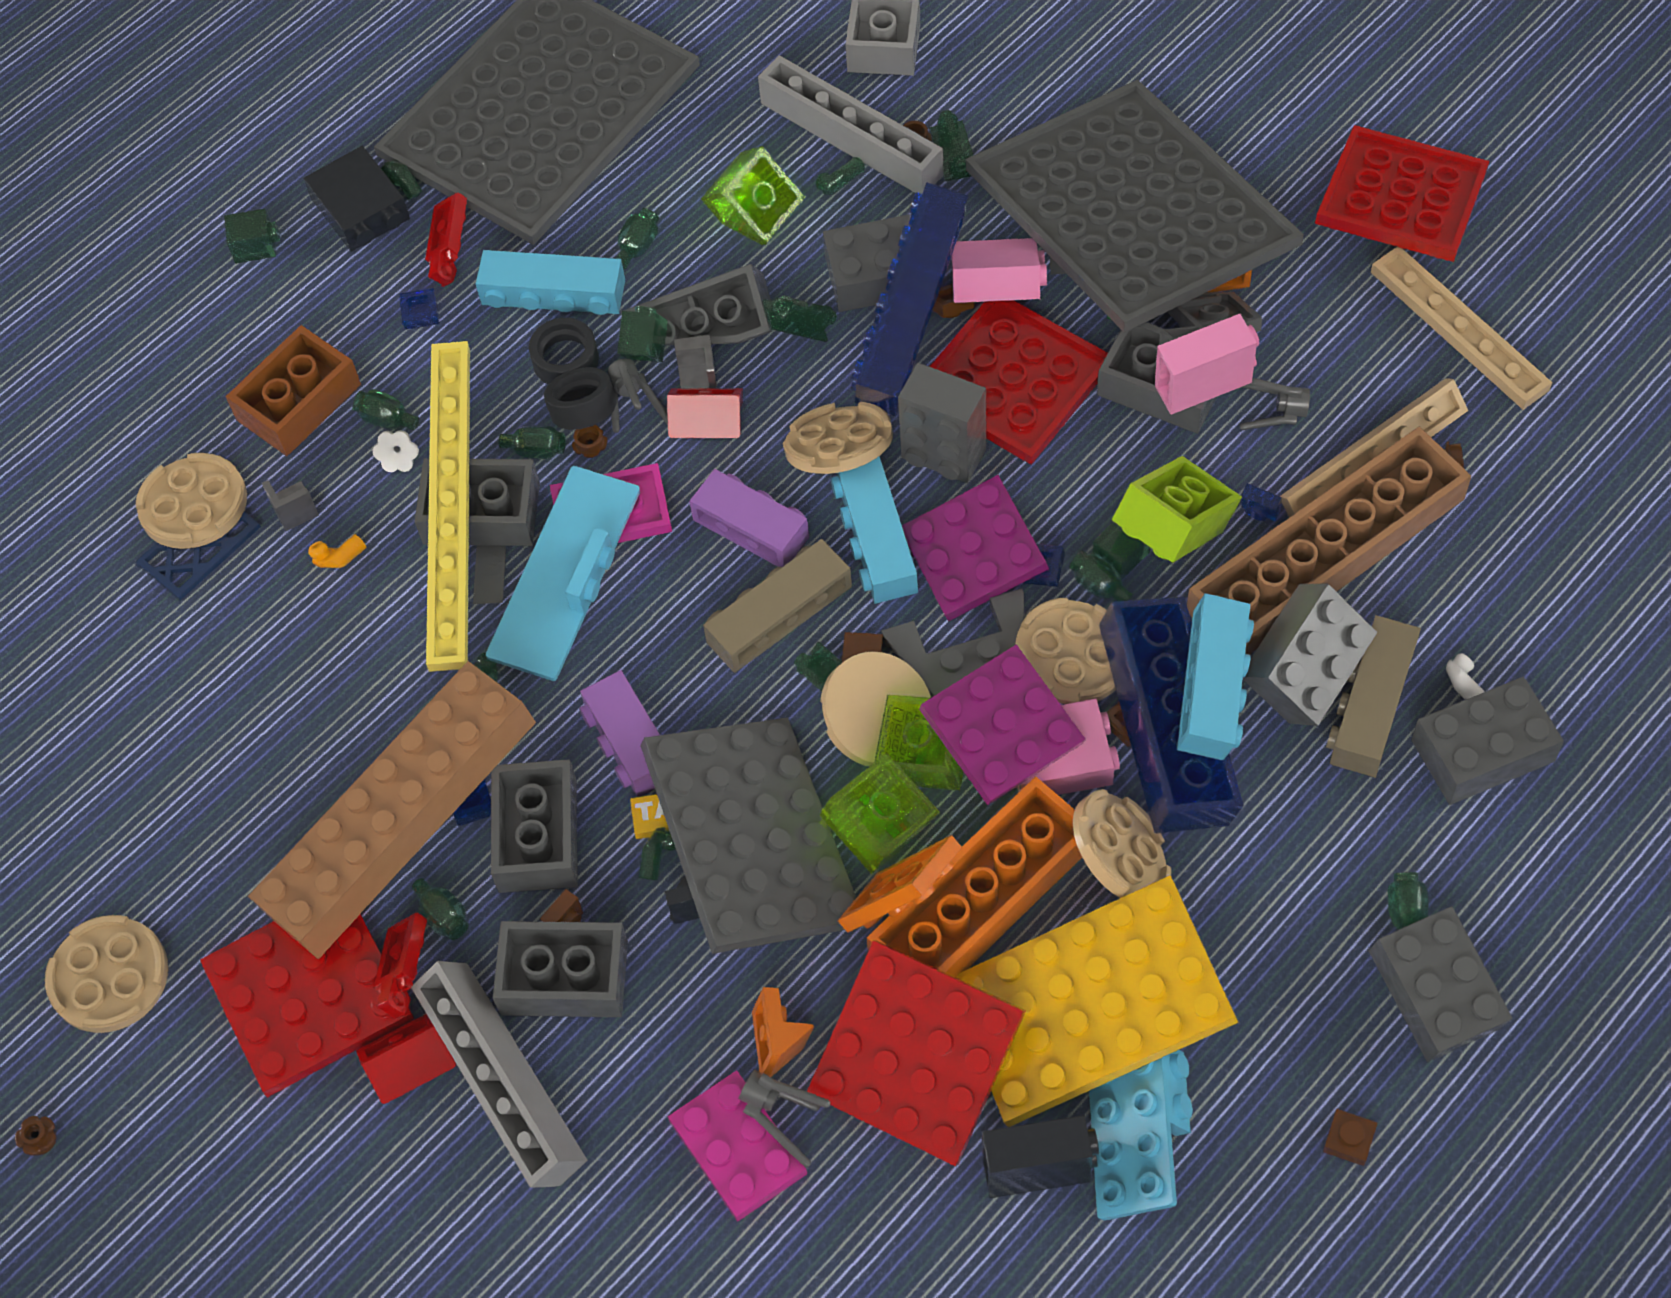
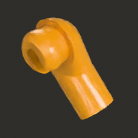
[308,534,367,568]

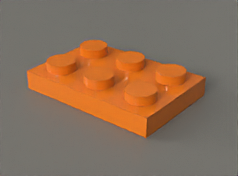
[837,835,962,933]

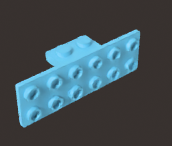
[486,466,640,681]
[1089,1050,1193,1221]

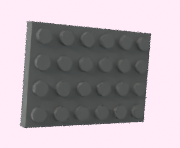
[640,717,856,954]

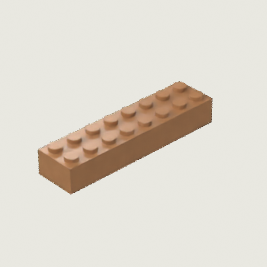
[1186,426,1471,654]
[248,661,536,959]

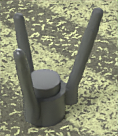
[608,359,668,433]
[1239,378,1310,430]
[738,1069,830,1167]

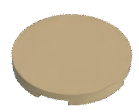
[783,401,893,474]
[136,453,247,549]
[1015,597,1130,704]
[820,652,932,767]
[1073,789,1171,898]
[45,915,168,1033]

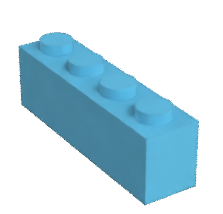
[476,250,625,315]
[831,456,918,604]
[1177,593,1254,760]

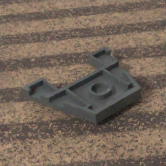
[1159,292,1262,345]
[881,589,1024,698]

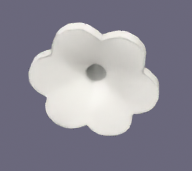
[373,430,419,472]

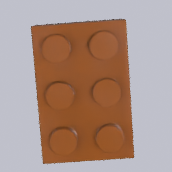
[225,325,361,456]

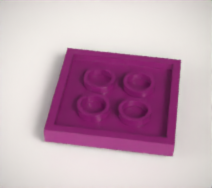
[902,475,1049,622]
[919,644,1086,805]

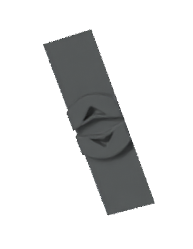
[473,545,506,604]

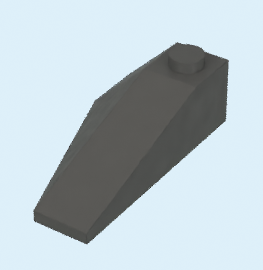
[621,264,773,346]

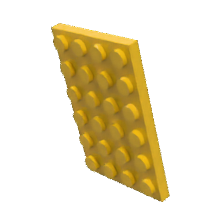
[956,875,1239,1127]

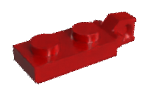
[425,192,467,287]
[373,912,427,1019]

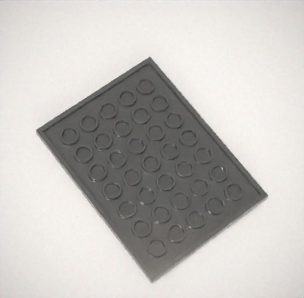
[374,0,700,245]
[965,79,1304,333]

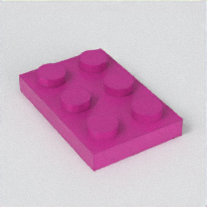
[550,463,672,543]
[667,1070,807,1222]

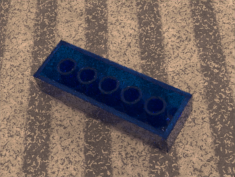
[851,182,968,416]
[1099,596,1244,834]

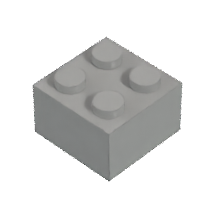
[845,0,921,76]

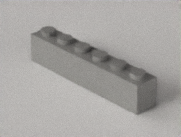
[758,55,943,197]
[411,961,588,1188]

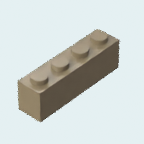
[703,539,852,673]
[1326,615,1421,778]

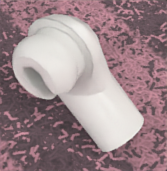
[1446,653,1485,700]

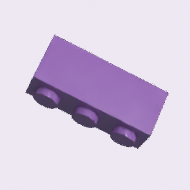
[689,469,809,567]
[579,670,660,797]

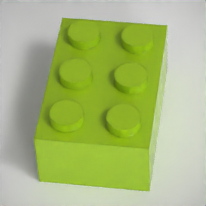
[1112,456,1242,563]

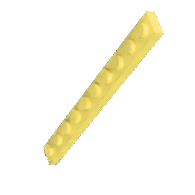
[426,341,470,672]

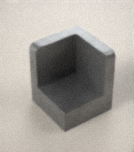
[674,335,717,388]
[262,480,319,531]

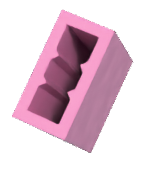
[951,238,1047,303]
[1155,314,1259,415]
[1017,699,1120,795]

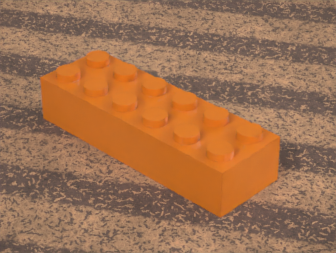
[866,776,1082,977]

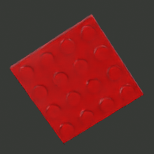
[1315,125,1490,262]
[929,300,1108,465]
[200,914,414,1098]
[807,940,1026,1166]

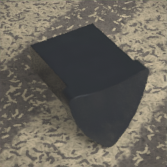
[664,876,700,924]

